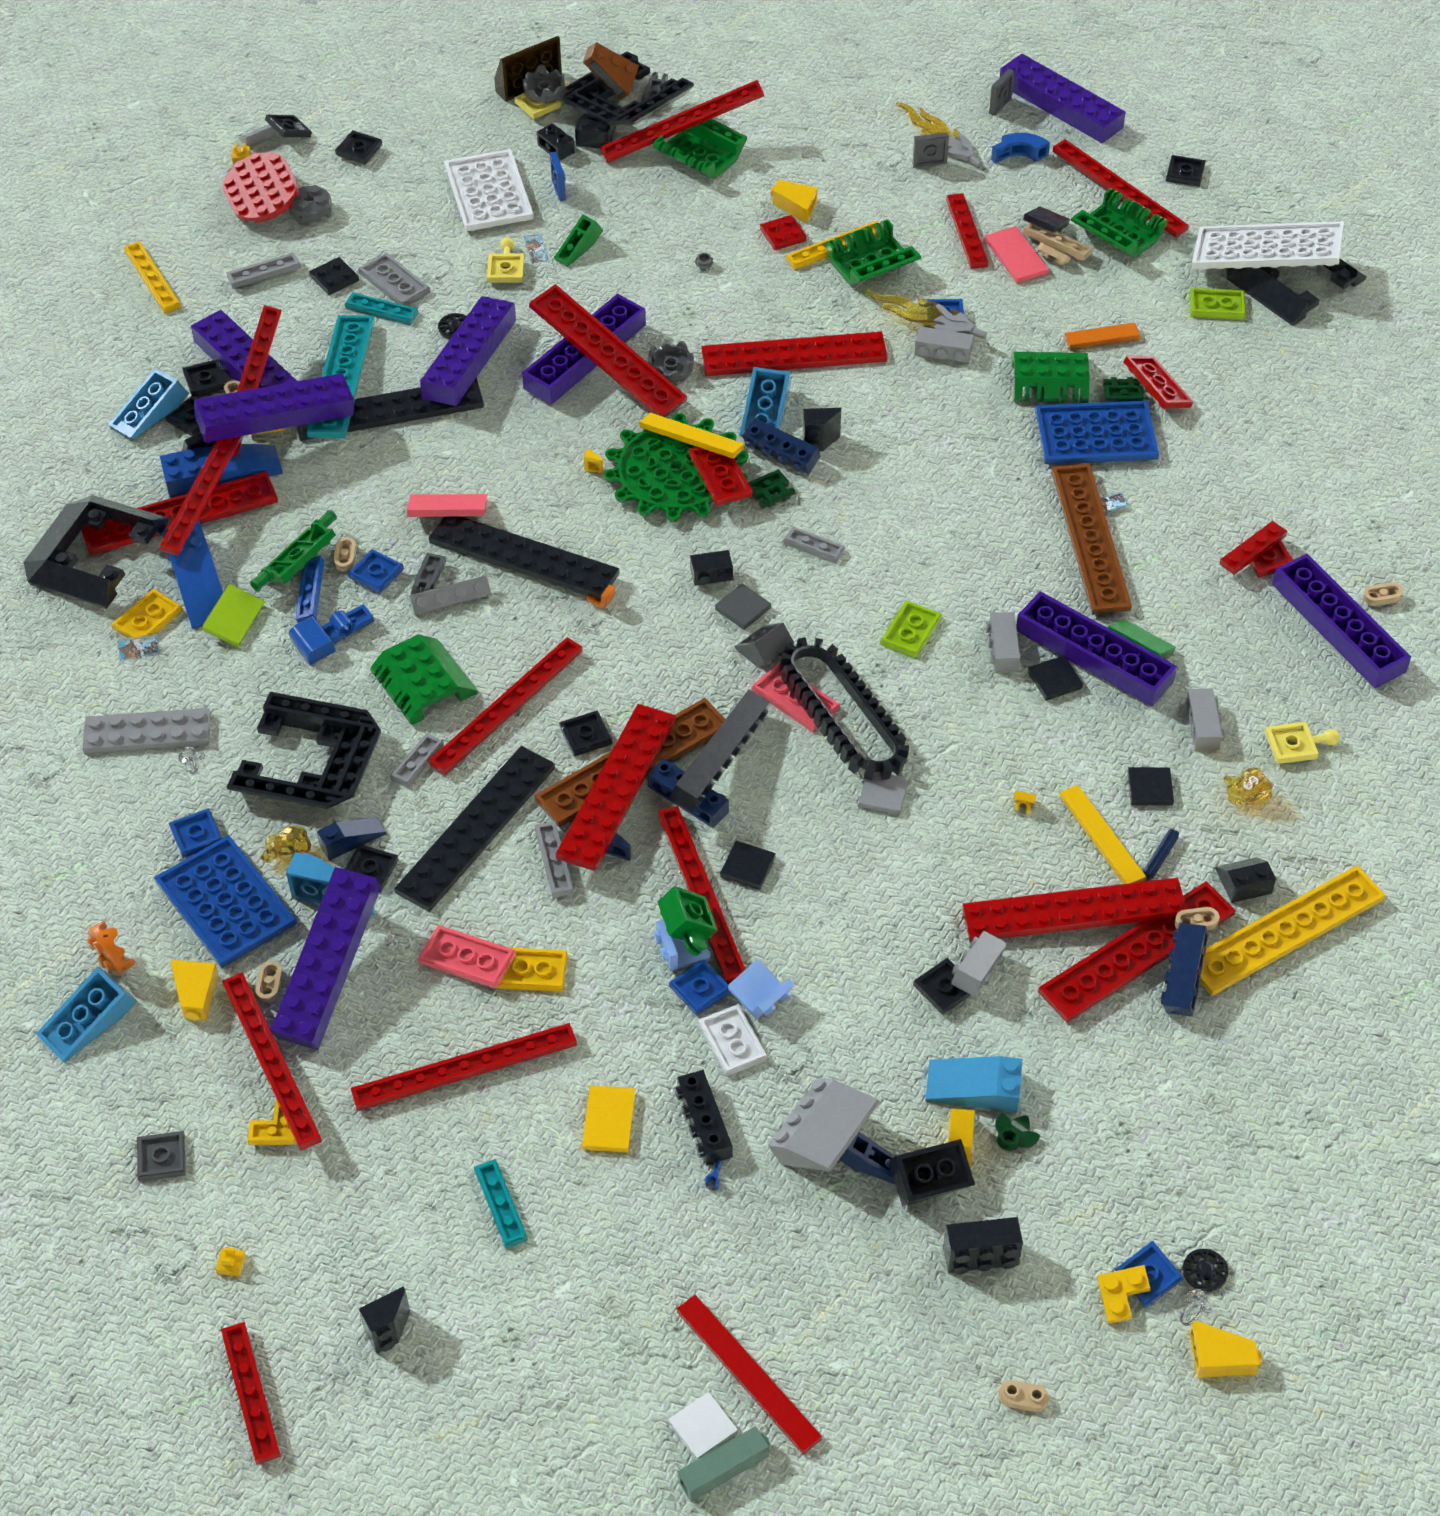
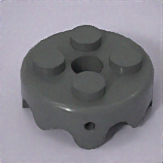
[523,64,565,103]
[289,185,332,225]
[648,341,694,382]

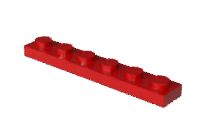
[946,193,988,269]
[221,1321,281,1465]

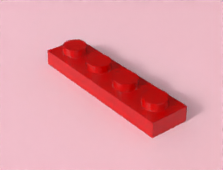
[1219,521,1288,575]

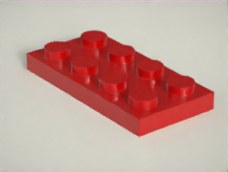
[1123,356,1194,409]
[689,447,752,506]

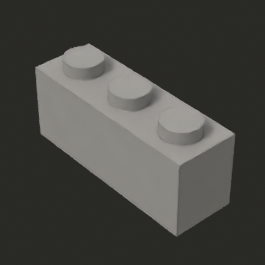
[914,327,974,363]
[986,612,1020,672]
[1186,688,1225,750]
[951,931,1007,997]

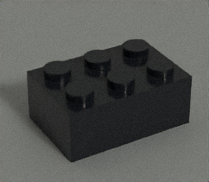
[943,1217,1023,1274]

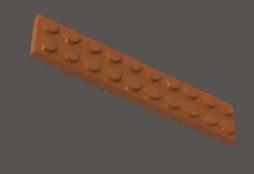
[1052,463,1132,615]
[534,698,725,827]

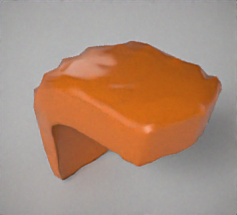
[586,585,615,609]

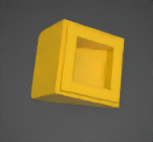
[584,448,604,474]

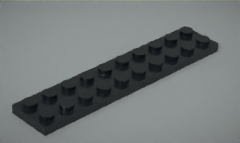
[297,377,484,441]
[429,516,620,600]
[394,745,555,913]

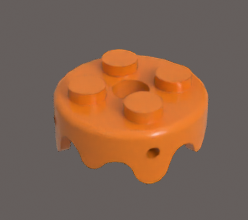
[86,921,135,976]

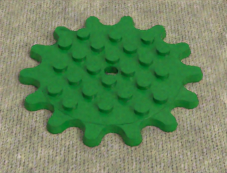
[603,413,749,522]

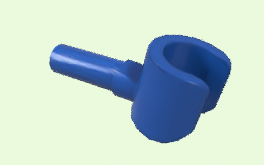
[705,1160,722,1190]

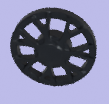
[438,313,466,339]
[1182,1249,1228,1291]

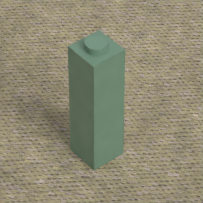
[677,1426,770,1502]

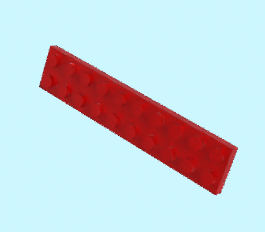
[529,284,688,417]
[701,331,888,376]
[81,471,278,556]
[556,704,676,871]
[962,878,1187,942]
[1038,881,1236,1023]

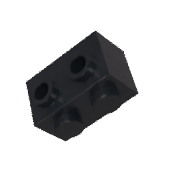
[537,123,575,161]
[690,550,733,586]

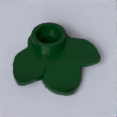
[995,1113,1040,1151]

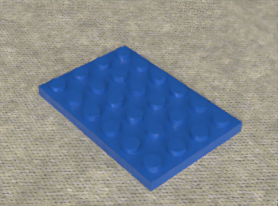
[1035,401,1159,464]
[154,835,297,968]

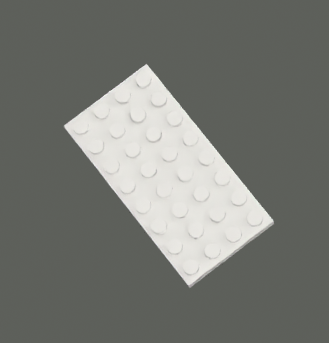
[1192,221,1344,270]

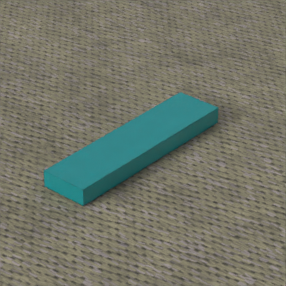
[345,292,418,325]
[474,1159,528,1249]

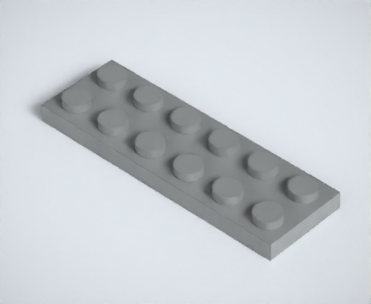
[83,708,211,754]

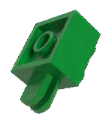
[657,886,718,956]

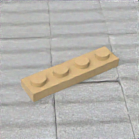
[1023,223,1093,261]

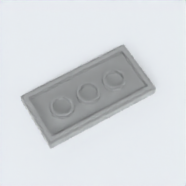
[358,253,431,306]

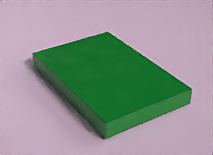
[1108,619,1176,658]

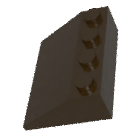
[494,36,562,102]

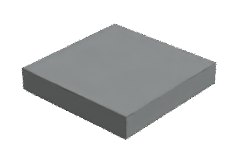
[858,772,909,815]

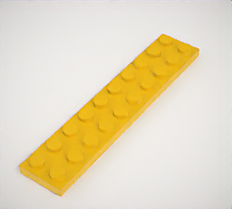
[1200,865,1386,996]

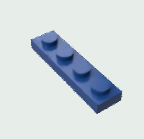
[295,555,324,623]

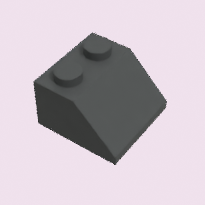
[734,623,794,666]

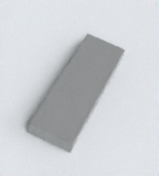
[784,527,845,563]
[390,733,444,788]

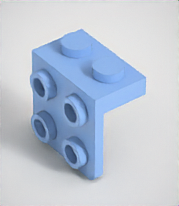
[653,920,711,971]
[728,960,794,1020]

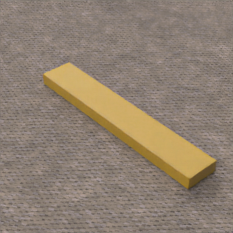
[786,221,878,270]
[124,241,181,314]
[639,413,744,459]
[1059,785,1146,884]

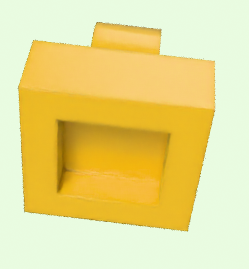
[232,143,251,163]
[1013,790,1037,814]
[215,1247,246,1277]

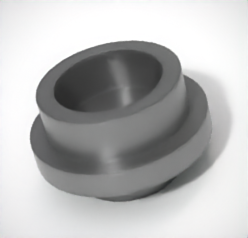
[695,253,713,269]

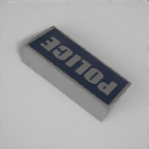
[239,125,277,147]

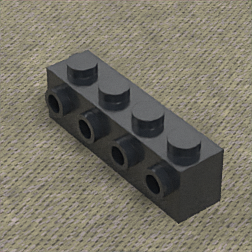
[674,1070,733,1165]

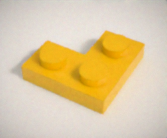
[247,1100,296,1145]
[1097,1265,1151,1324]

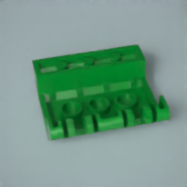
[653,119,747,179]
[1071,188,1168,258]
[825,219,921,285]
[1011,352,1090,403]
[370,634,478,725]

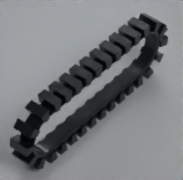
[779,637,909,781]

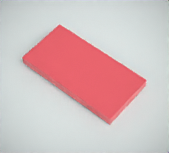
[984,226,1049,283]
[407,494,488,517]
[751,663,840,733]
[418,925,516,989]

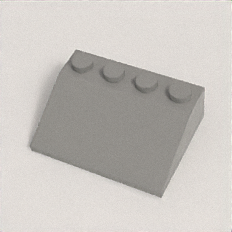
[768,1078,880,1171]

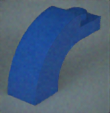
[991,133,1050,163]

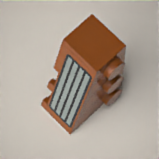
[583,42,639,100]

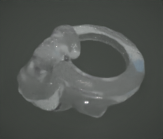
[178,746,205,774]
[1180,1289,1212,1326]

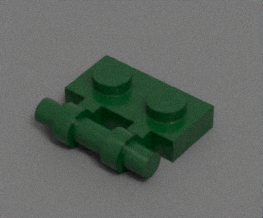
[1103,377,1144,402]
[748,469,796,509]

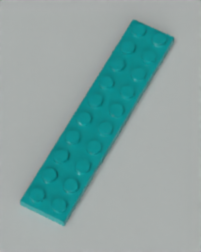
[307,315,375,439]

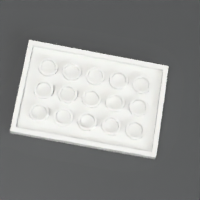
[444,149,534,232]

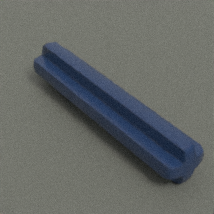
[1143,829,1179,880]

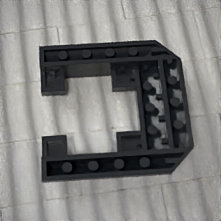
[563,51,694,125]
[1226,259,1367,326]
[23,495,171,609]
[226,692,381,809]

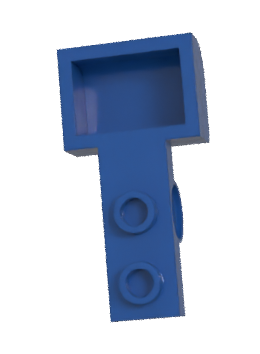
[289,604,375,665]

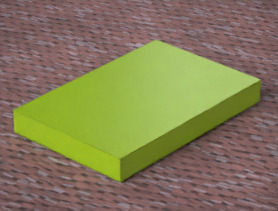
[1189,288,1246,320]
[202,584,265,648]
[880,600,942,659]

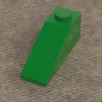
[554,214,603,266]

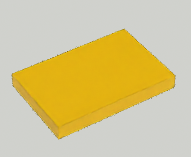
[111,588,183,645]
[497,947,568,992]
[582,1085,636,1153]

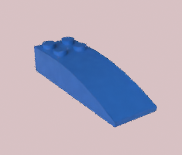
[160,444,283,498]
[162,521,223,629]

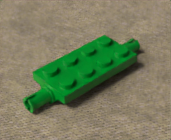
[250,510,337,591]

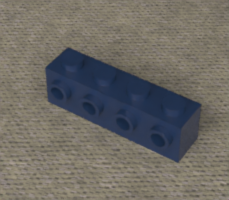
[742,418,821,474]
[647,759,729,828]
[1161,922,1209,1017]

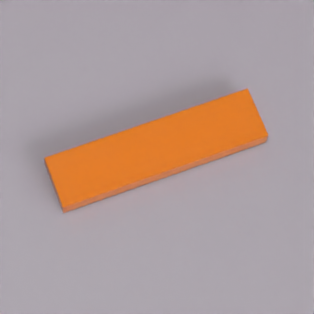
[1064,322,1140,350]

